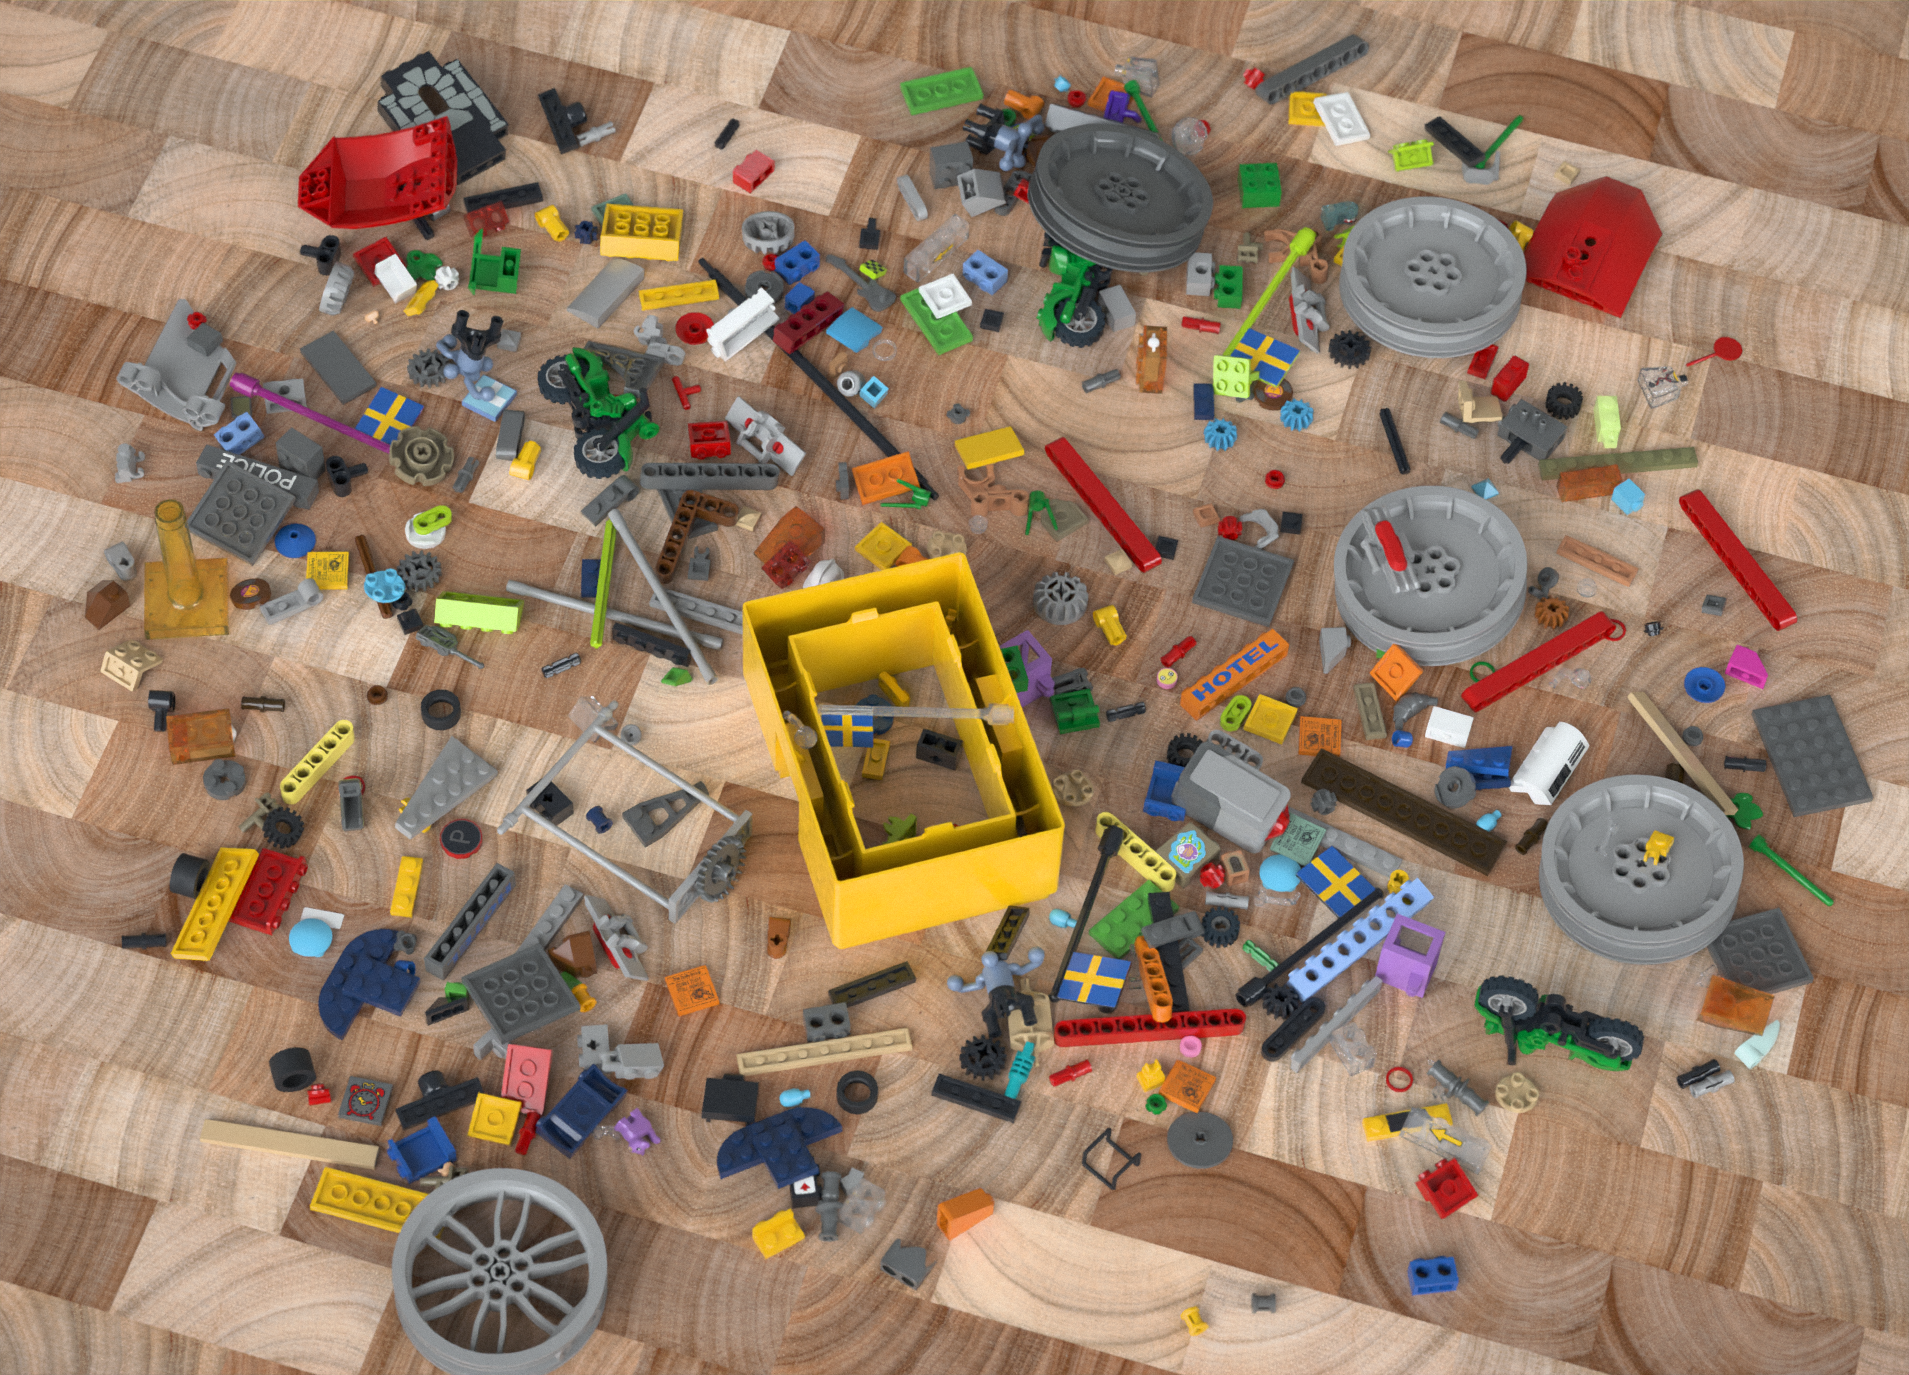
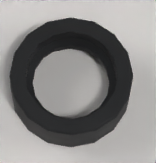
[421,689,461,731]
[836,1070,878,1115]

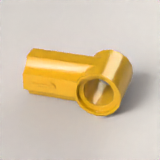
[534,205,569,242]
[1508,220,1533,252]
[510,441,541,481]
[1093,605,1127,646]

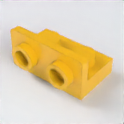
[752,1208,805,1259]

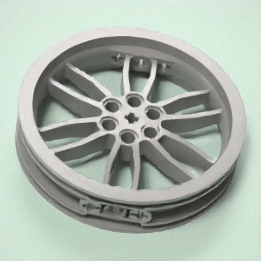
[392,1168,608,1375]

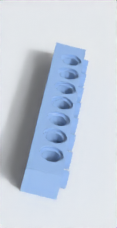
[1286,878,1434,1004]

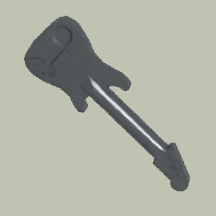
[826,255,896,312]

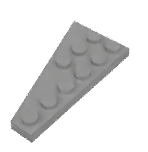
[395,736,498,840]

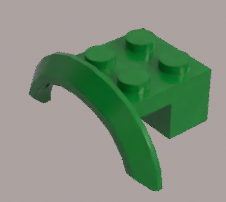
[468,229,521,296]

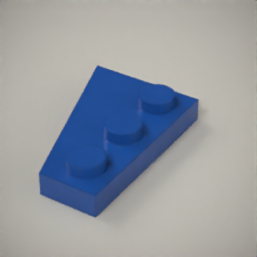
[1446,746,1512,776]

